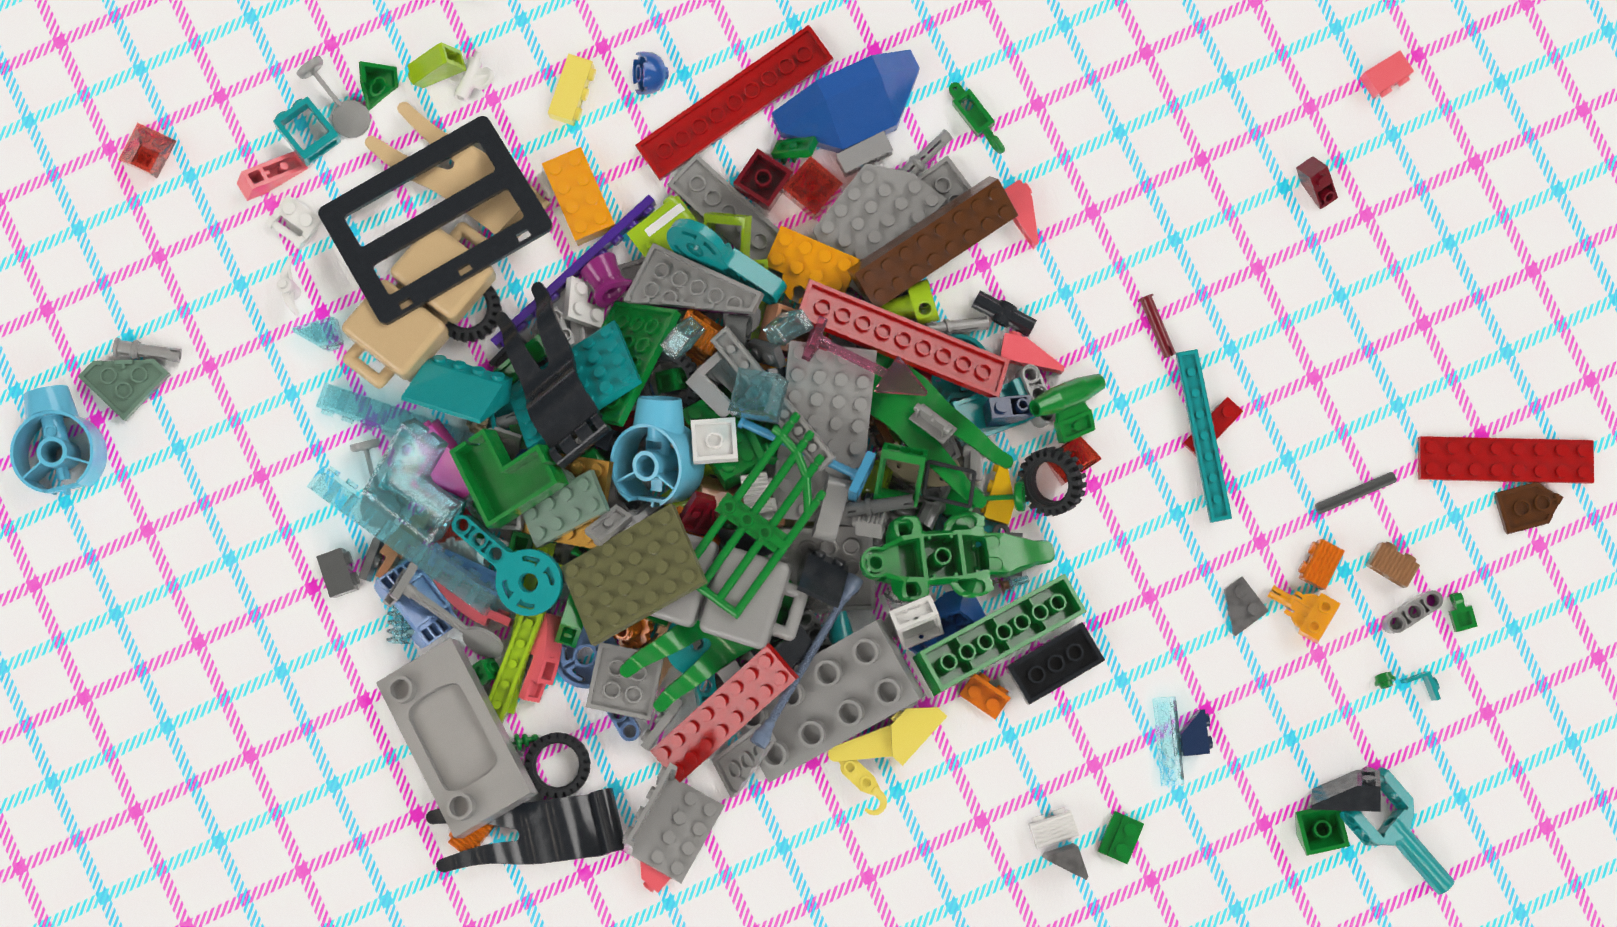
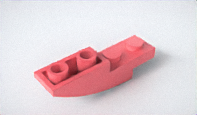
[433,574,514,627]
[518,613,562,703]

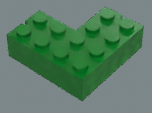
[449,429,569,528]

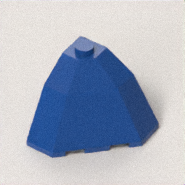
[908,590,996,664]

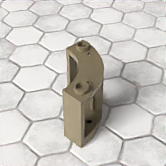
[876,442,965,489]

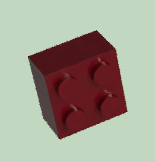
[733,148,793,212]

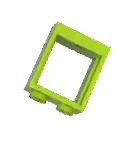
[704,212,752,258]

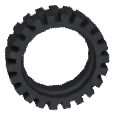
[640,351,699,409]
[524,732,591,798]

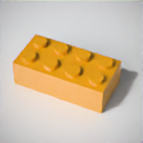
[541,147,615,246]

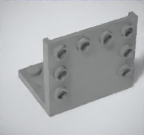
[622,763,725,884]

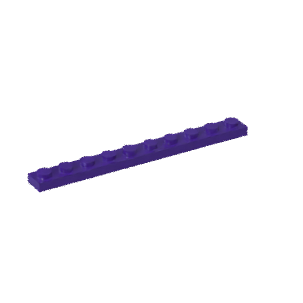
[490,194,656,349]

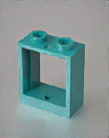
[273,96,341,166]

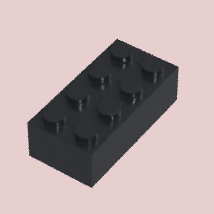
[1005,622,1105,705]

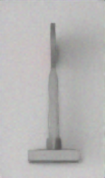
[382,562,504,658]

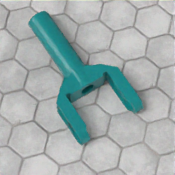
[1340,767,1455,895]

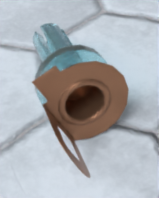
[992,575,1030,594]

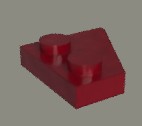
[679,491,716,536]

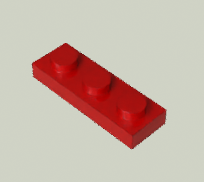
[1182,397,1243,456]

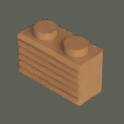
[1365,541,1420,588]

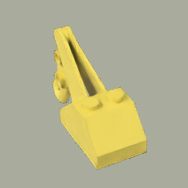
[828,707,948,816]

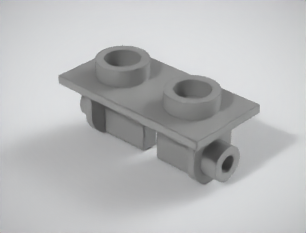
[909,403,957,444]

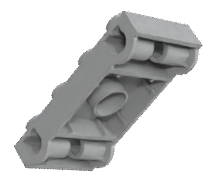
[740,618,925,783]

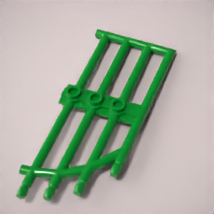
[694,412,826,619]

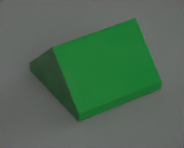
[1295,809,1350,856]

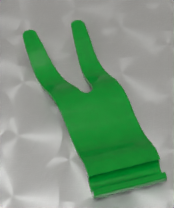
[870,353,1013,509]
[619,555,808,712]

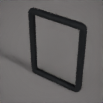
[922,460,977,508]

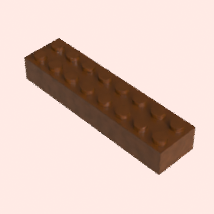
[847,176,1018,307]

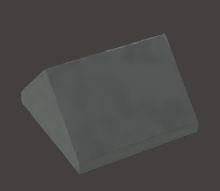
[1042,843,1089,880]

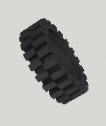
[445,285,502,343]
[1017,446,1087,517]

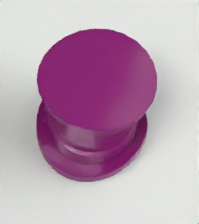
[581,252,632,308]

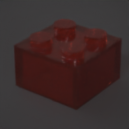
[782,157,843,221]

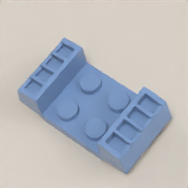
[374,557,457,649]

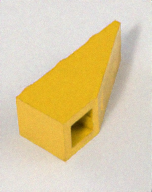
[980,463,1015,526]

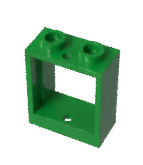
[873,442,928,507]

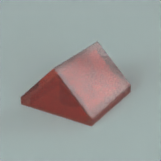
[1046,436,1101,486]

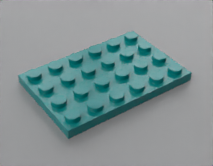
[510,321,642,450]

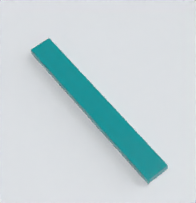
[1175,349,1232,523]

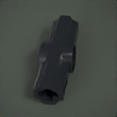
[971,290,1037,337]

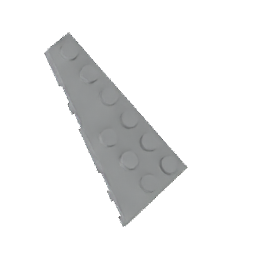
[623,243,764,314]

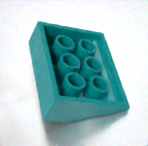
[401,355,513,424]

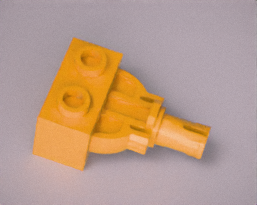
[1267,585,1341,644]

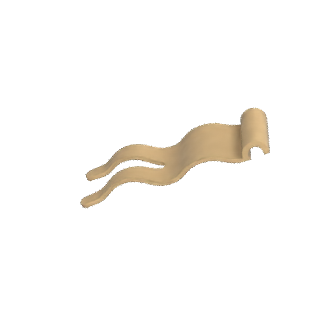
[364,102,551,238]

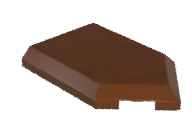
[1494,482,1564,535]

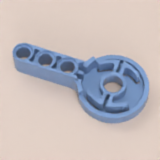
[557,626,641,741]

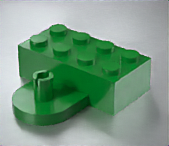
[683,399,780,491]

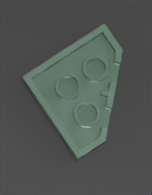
[78,359,172,421]

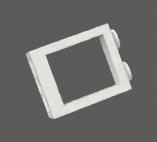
[889,595,944,650]

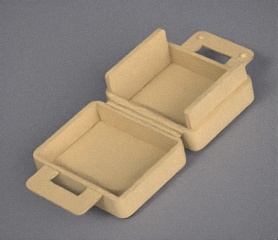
[342,222,496,389]

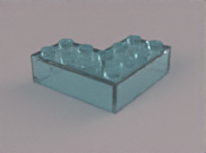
[362,417,462,544]

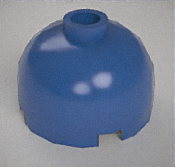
[632,51,669,95]

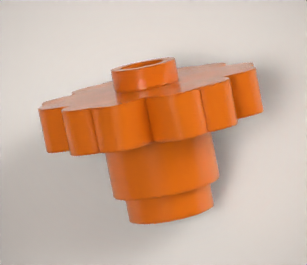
[613,619,654,649]

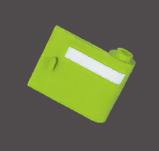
[626,195,698,257]

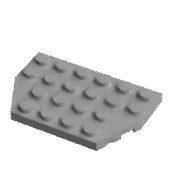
[813,163,947,297]

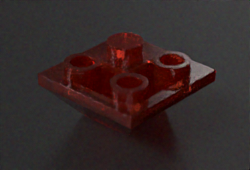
[118,122,177,179]

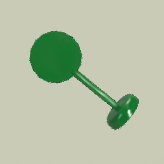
[942,481,1026,516]

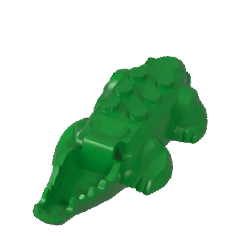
[859,511,1055,602]

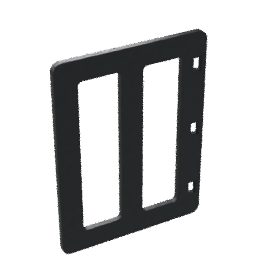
[318,116,553,325]

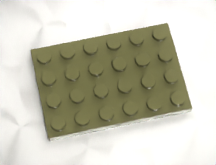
[561,504,708,646]

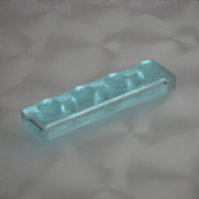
[1152,696,1185,786]

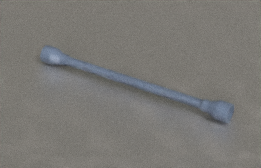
[750,573,864,749]

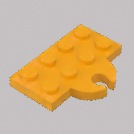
[767,226,860,304]

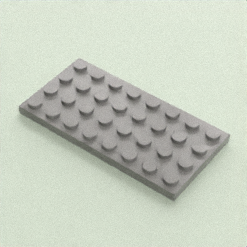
[772,341,877,526]

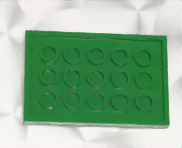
[600,301,681,427]

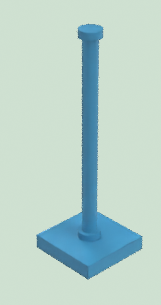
[737,416,876,502]

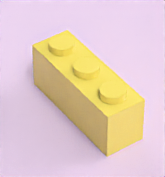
[548,53,596,126]

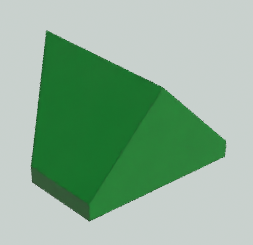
[358,61,399,111]

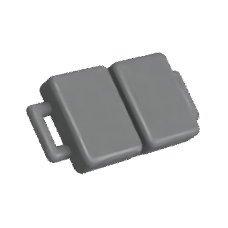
[650,533,808,650]

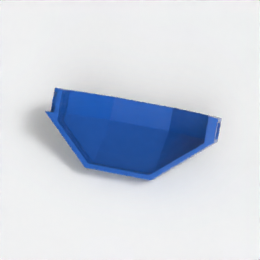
[771,49,920,153]

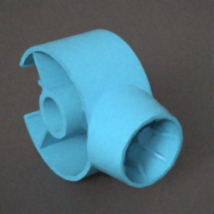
[10,385,107,495]
[610,396,705,507]

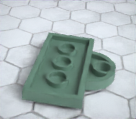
[522,468,610,548]

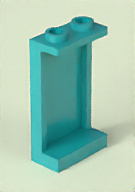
[950,377,1036,446]

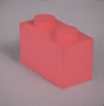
[1360,50,1414,99]

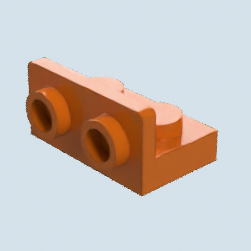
[959,672,1011,720]

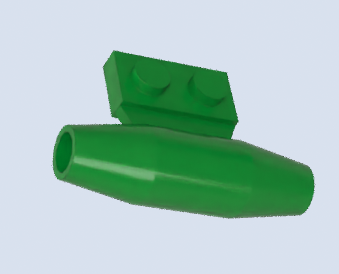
[1029,374,1106,444]

